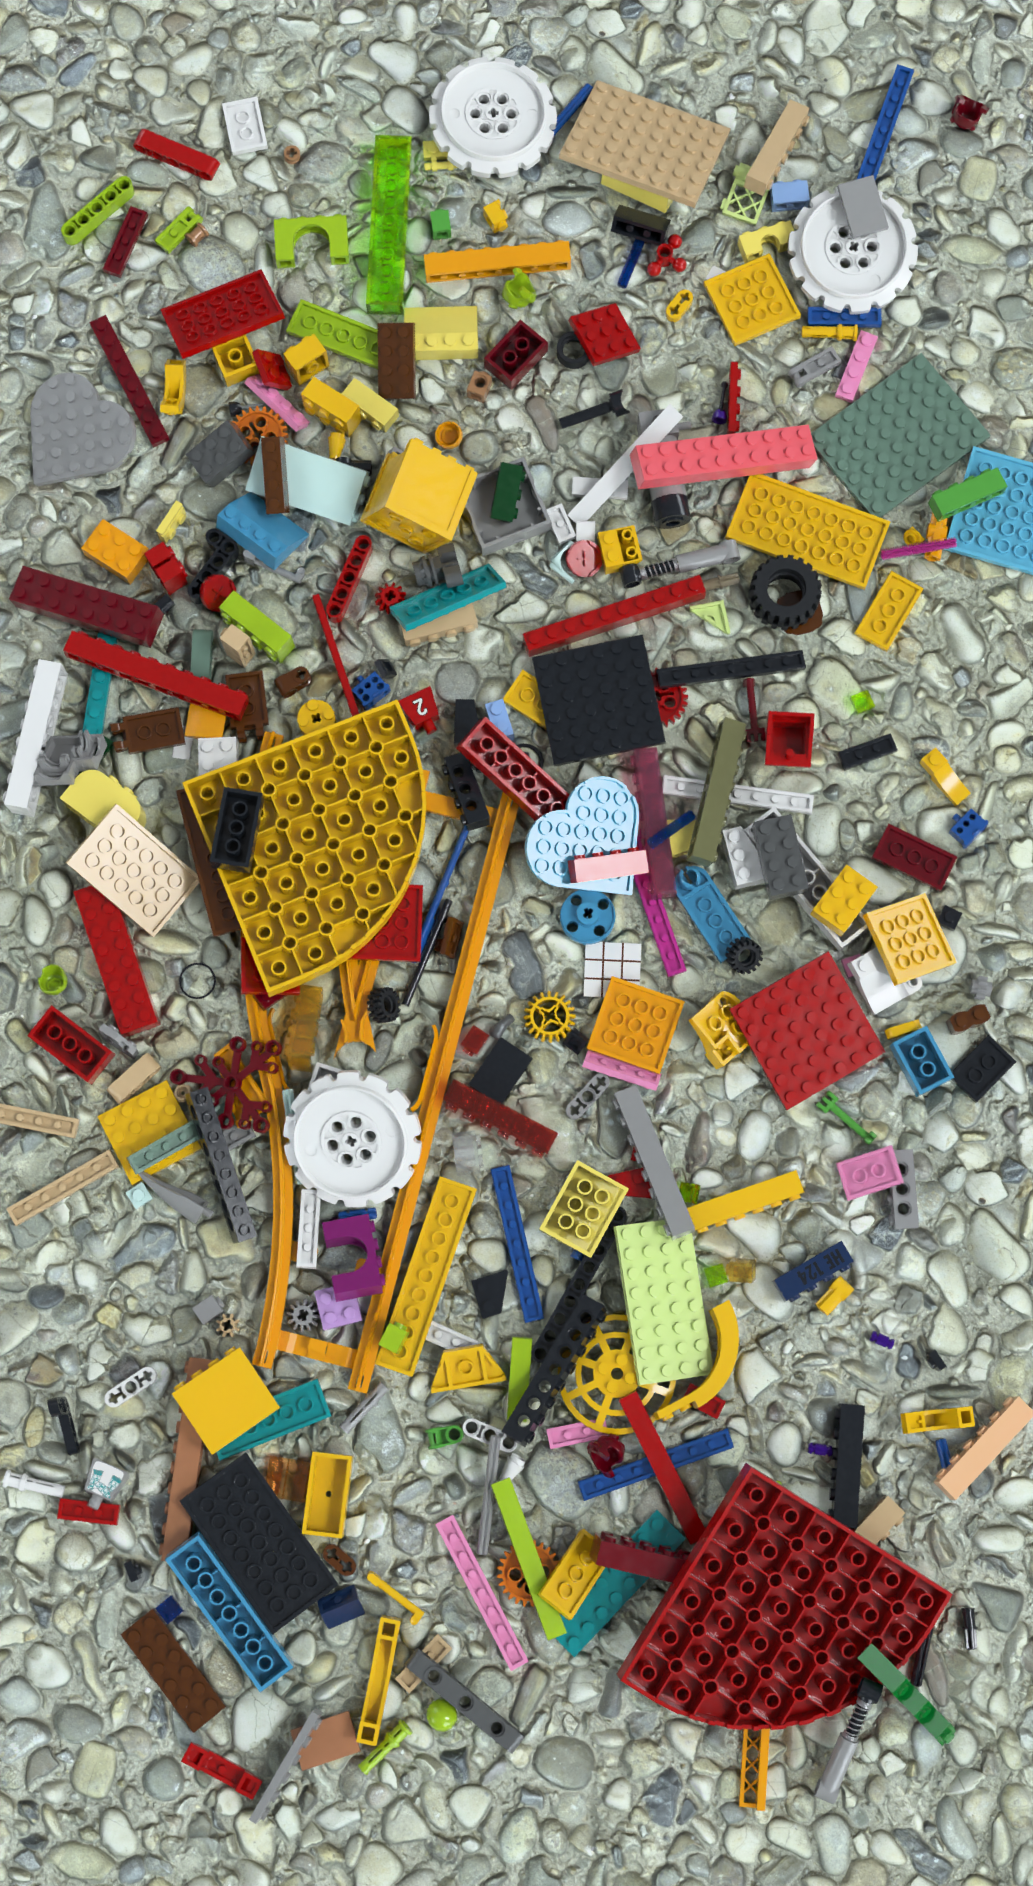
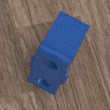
[352,671,391,711]
[949,809,988,849]

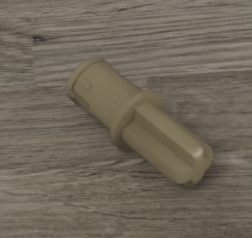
[702,573,740,591]

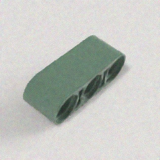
[190,629,214,680]

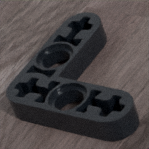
[47,1397,80,1456]

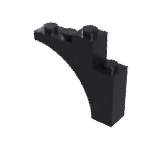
[454,699,530,773]

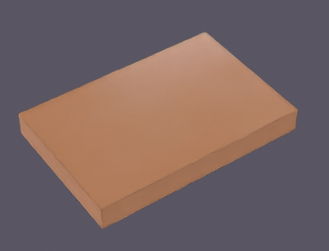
[290,1710,361,1771]

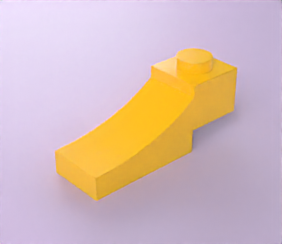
[919,747,971,807]

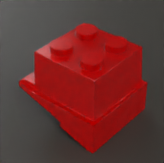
[765,711,815,768]

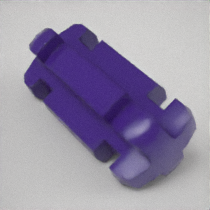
[870,1331,895,1349]
[808,1443,833,1456]

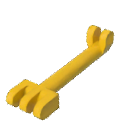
[367,1571,425,1625]

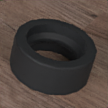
[557,331,589,369]

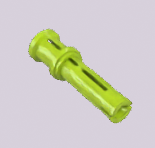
[358,1719,413,1775]

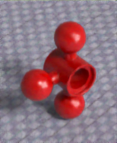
[647,234,687,277]

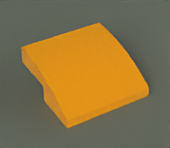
[184,703,226,739]

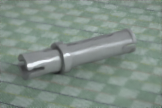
[339,1381,389,1434]

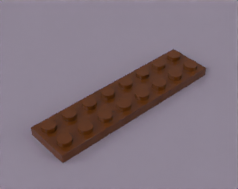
[176,789,241,937]

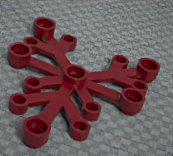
[170,1036,282,1134]

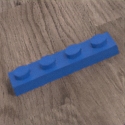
[807,307,882,328]

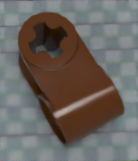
[274,666,312,699]

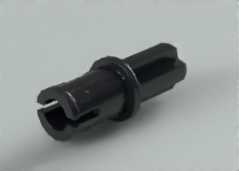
[961,1608,978,1650]

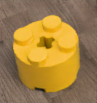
[297,699,337,736]

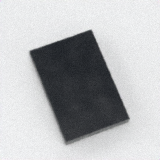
[952,1034,1017,1103]
[468,1037,533,1107]

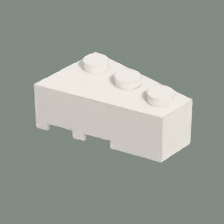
[722,826,765,890]

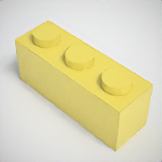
[341,378,399,433]

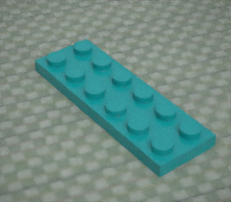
[389,563,506,632]
[216,1379,332,1461]

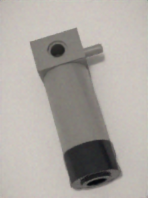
[637,409,691,529]

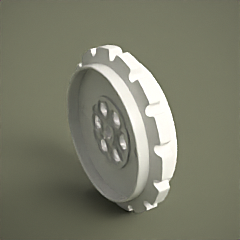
[429,57,557,178]
[788,187,918,315]
[283,1070,422,1207]

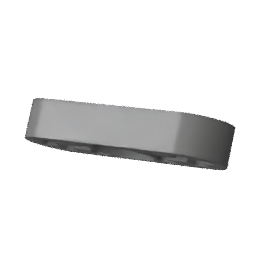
[566,1073,610,1120]

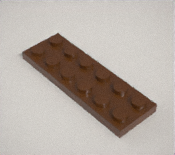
[120,1608,227,1733]

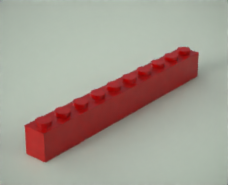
[523,575,706,657]
[63,631,249,722]

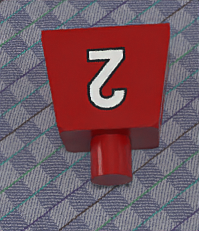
[398,686,439,735]

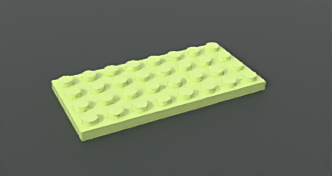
[614,1220,713,1385]

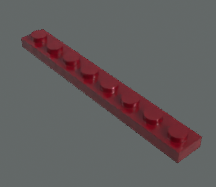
[89,315,170,448]

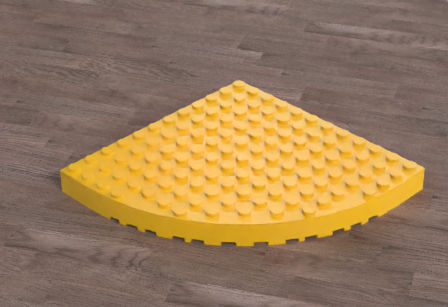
[182,700,426,997]

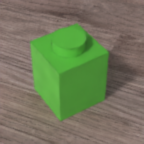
[430,209,451,240]

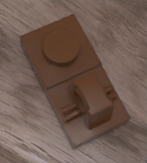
[434,917,464,959]

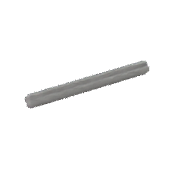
[477,1435,501,1555]

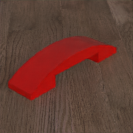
[181,1742,263,1800]

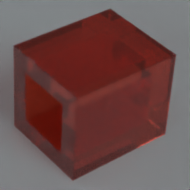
[461,1025,490,1057]

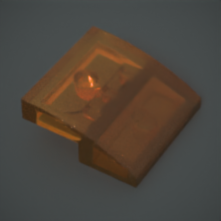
[266,1456,311,1503]

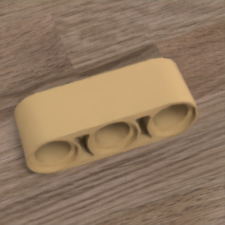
[106,1053,161,1105]

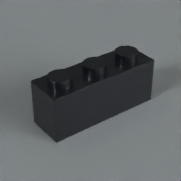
[611,204,671,246]

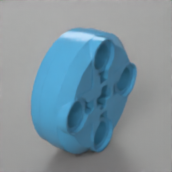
[560,890,616,945]

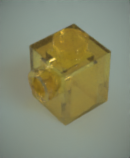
[726,1258,756,1283]

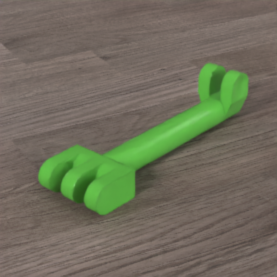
[816,1090,877,1145]

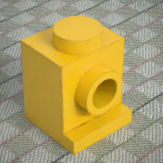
[483,199,508,233]

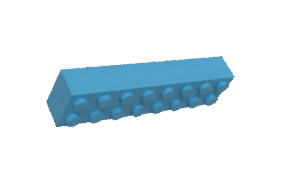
[165,1531,294,1692]

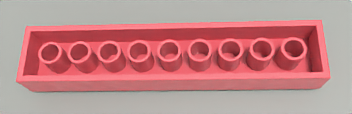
[630,425,818,490]

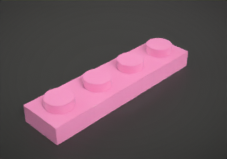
[835,330,878,403]
[244,374,310,432]
[582,1050,661,1091]

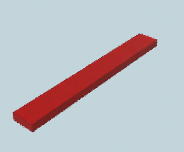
[312,594,359,717]
[618,1390,705,1545]

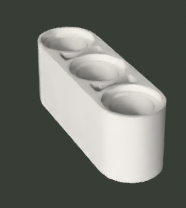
[463,1418,517,1452]

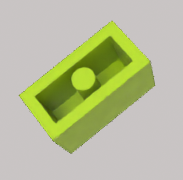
[378,1321,409,1354]

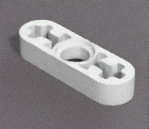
[105,1367,158,1407]

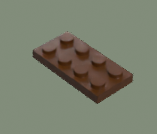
[378,323,416,399]

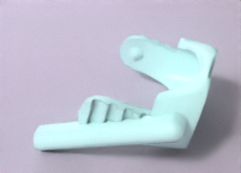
[549,540,575,584]

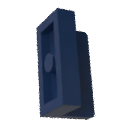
[317,1584,365,1629]

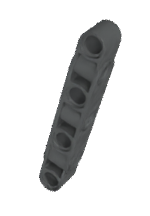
[404,1648,525,1754]

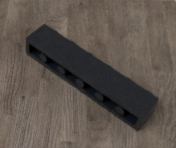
[828,1403,865,1528]

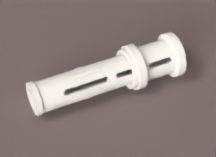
[2,1469,65,1498]

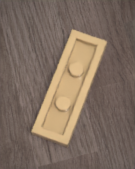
[395,1634,452,1693]

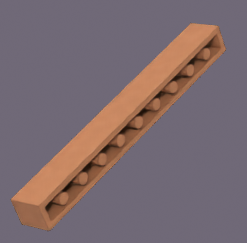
[159,1357,213,1561]

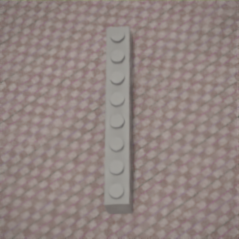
[612,1085,695,1241]

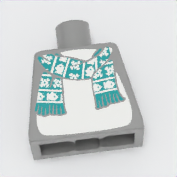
[84,1458,130,1510]

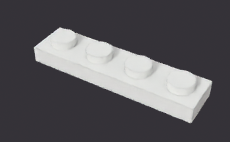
[296,1189,321,1269]

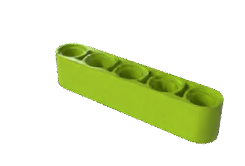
[61,176,135,246]

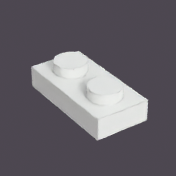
[546,503,576,545]

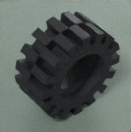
[725,937,763,974]
[367,987,401,1023]

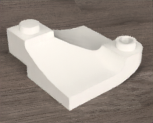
[847,947,922,1015]

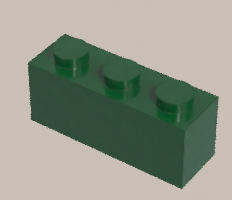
[489,462,526,522]

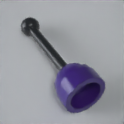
[712,381,728,425]

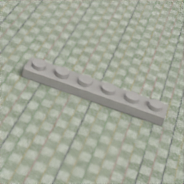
[249,1708,323,1824]

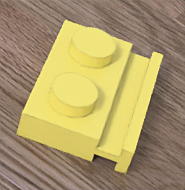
[156,500,186,543]

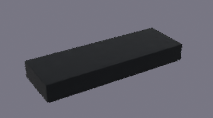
[838,733,898,771]

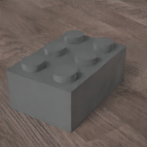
[185,419,256,487]

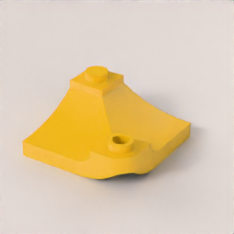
[688,991,748,1070]

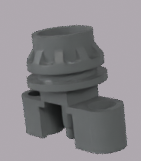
[412,543,464,588]

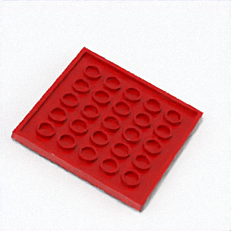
[728,951,886,1110]

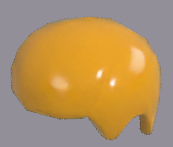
[435,421,463,449]

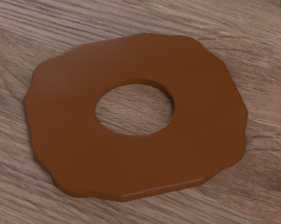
[777,590,823,635]

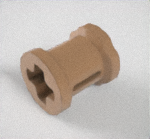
[185,223,209,247]

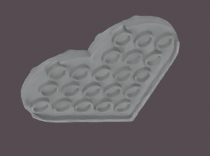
[30,373,136,487]

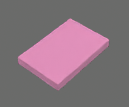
[836,1145,904,1201]

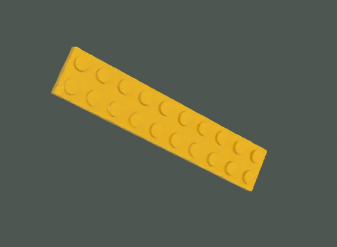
[375,1176,477,1377]

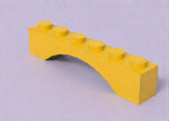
[356,1615,402,1746]

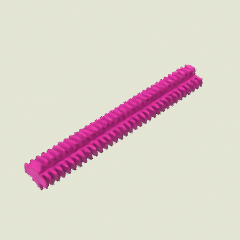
[881,536,957,560]

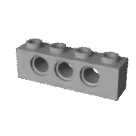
[887,1149,919,1230]

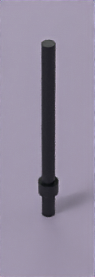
[402,899,453,1007]

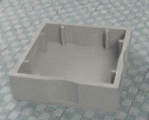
[464,457,552,556]

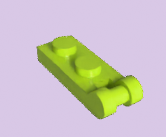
[155,206,203,254]

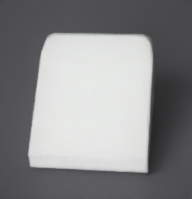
[576,521,595,543]

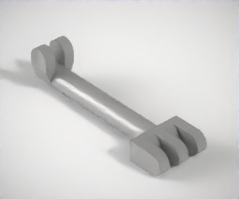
[243,550,305,584]

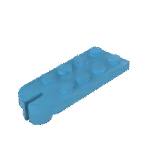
[673,866,751,964]

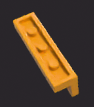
[739,1729,770,1811]

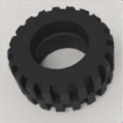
[748,555,822,630]

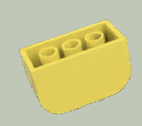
[60,770,146,828]

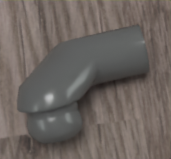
[489,1014,515,1039]

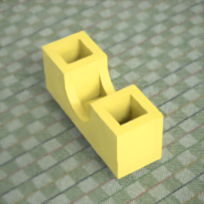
[737,220,794,264]

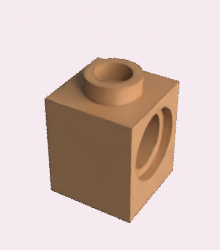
[467,370,492,403]

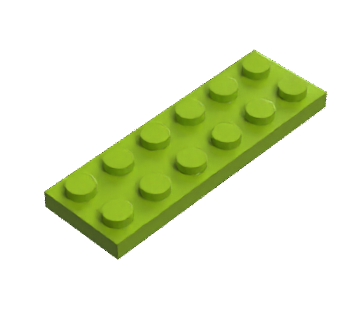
[286,299,378,370]

